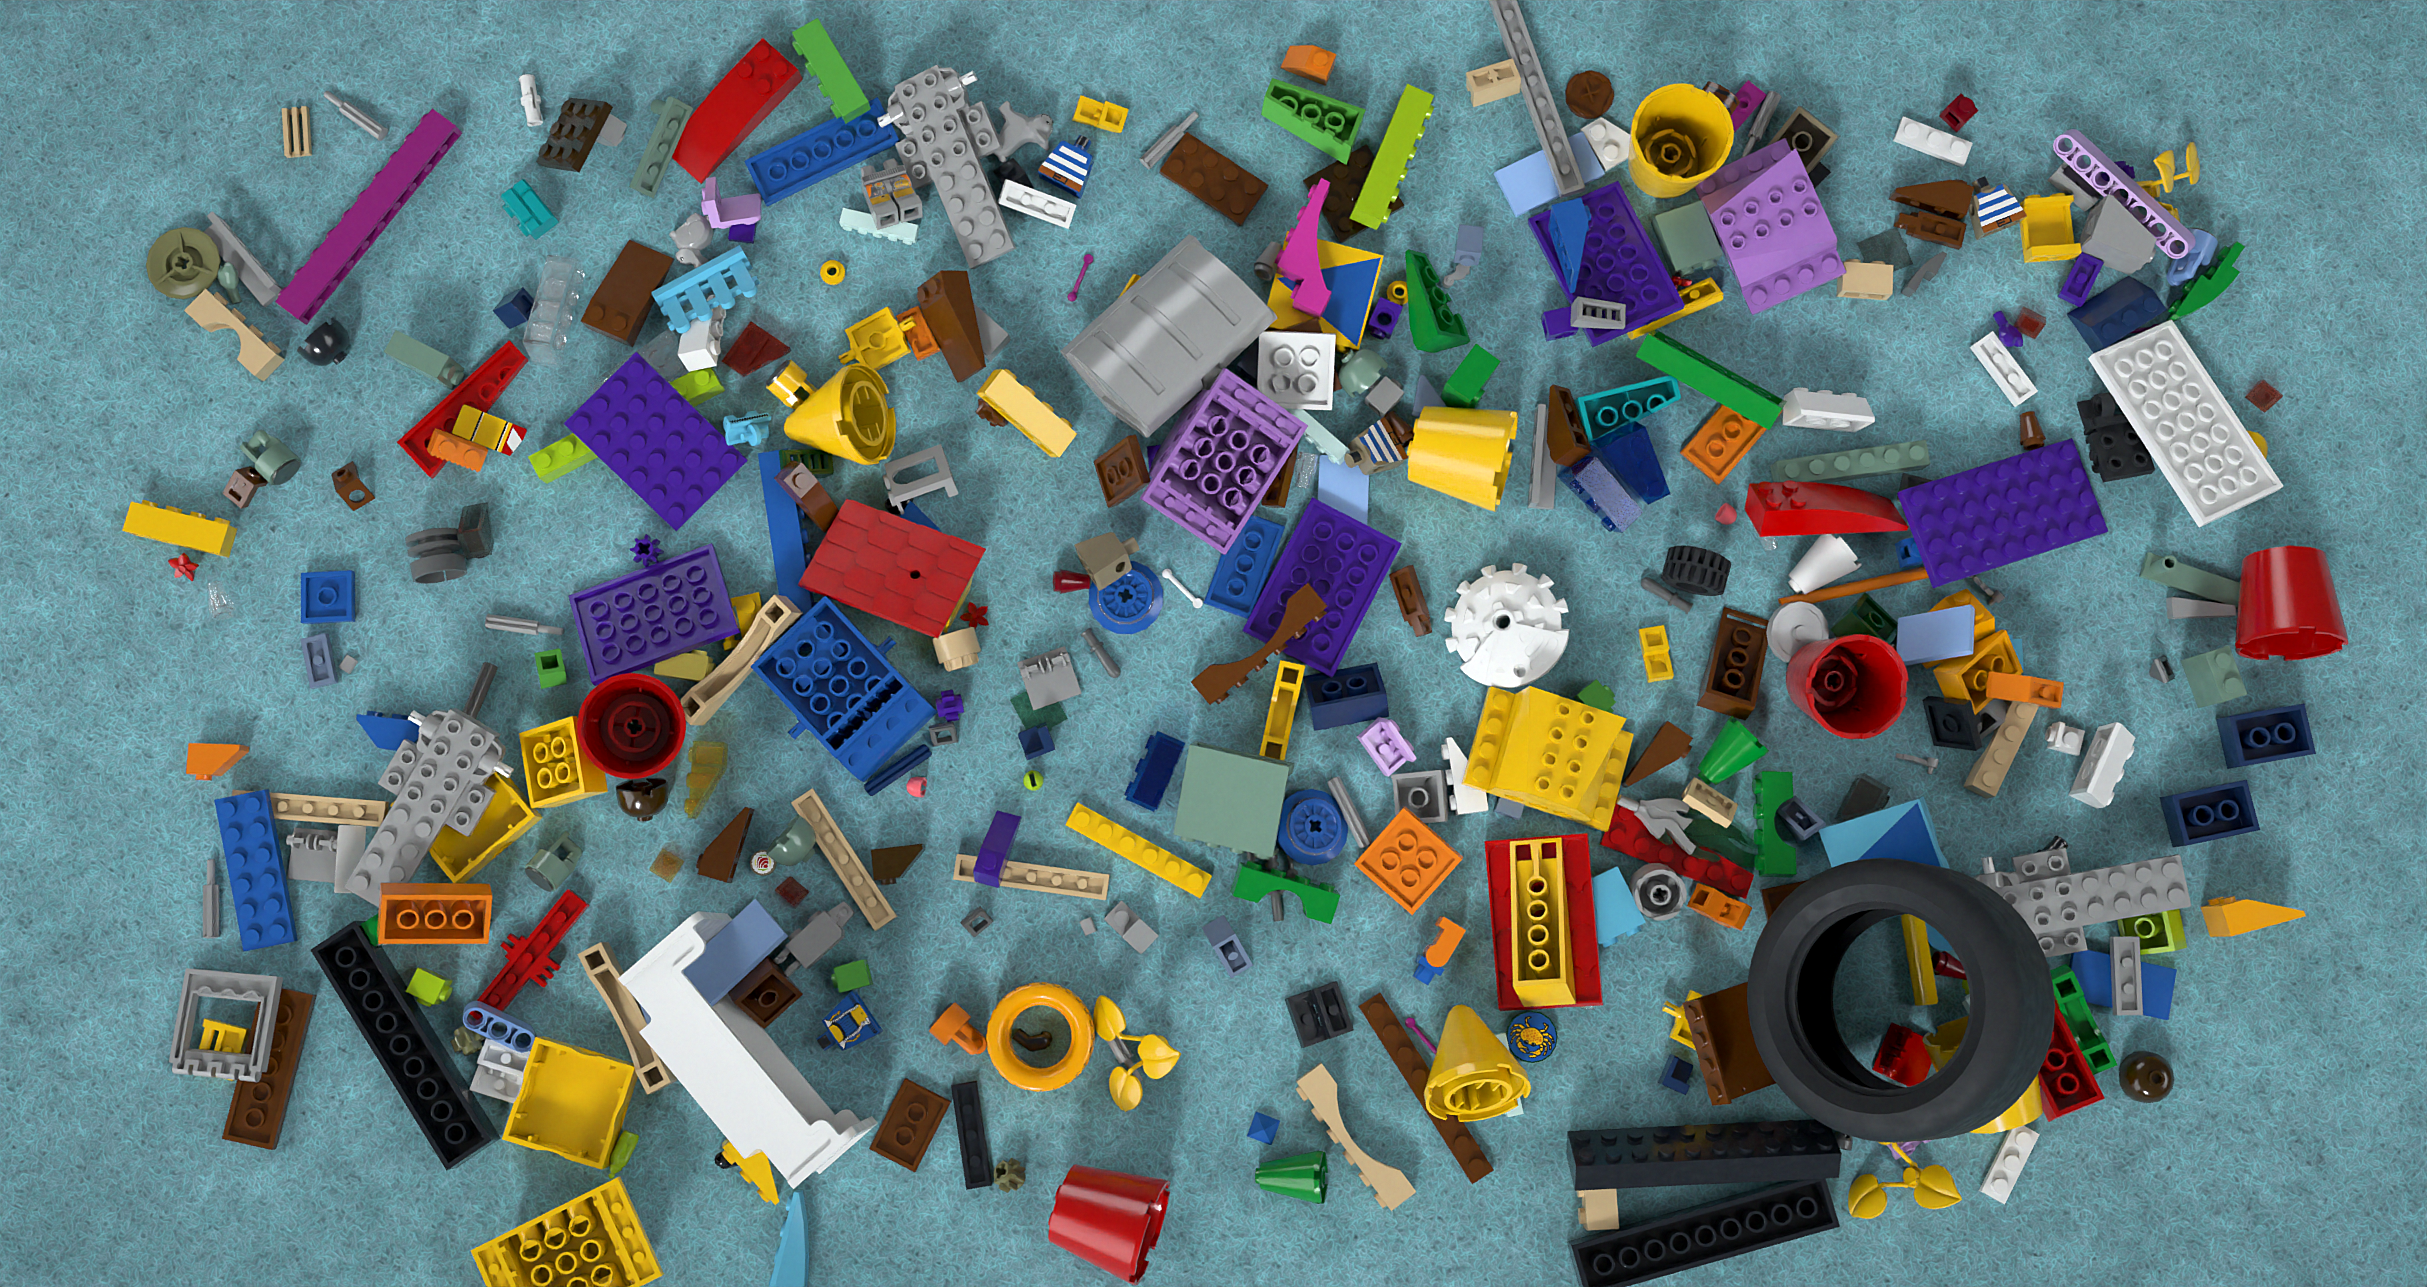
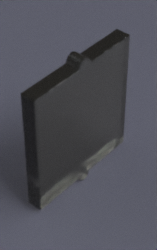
[1857,227,1913,272]

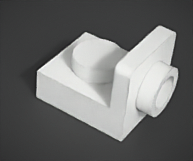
[2045,722,2085,756]

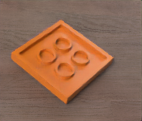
[1354,806,1463,915]

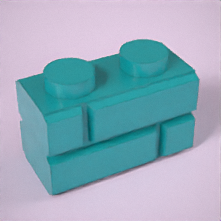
[501,179,559,240]

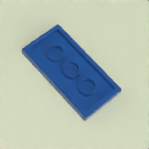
[1204,514,1285,619]
[2069,950,2177,1020]

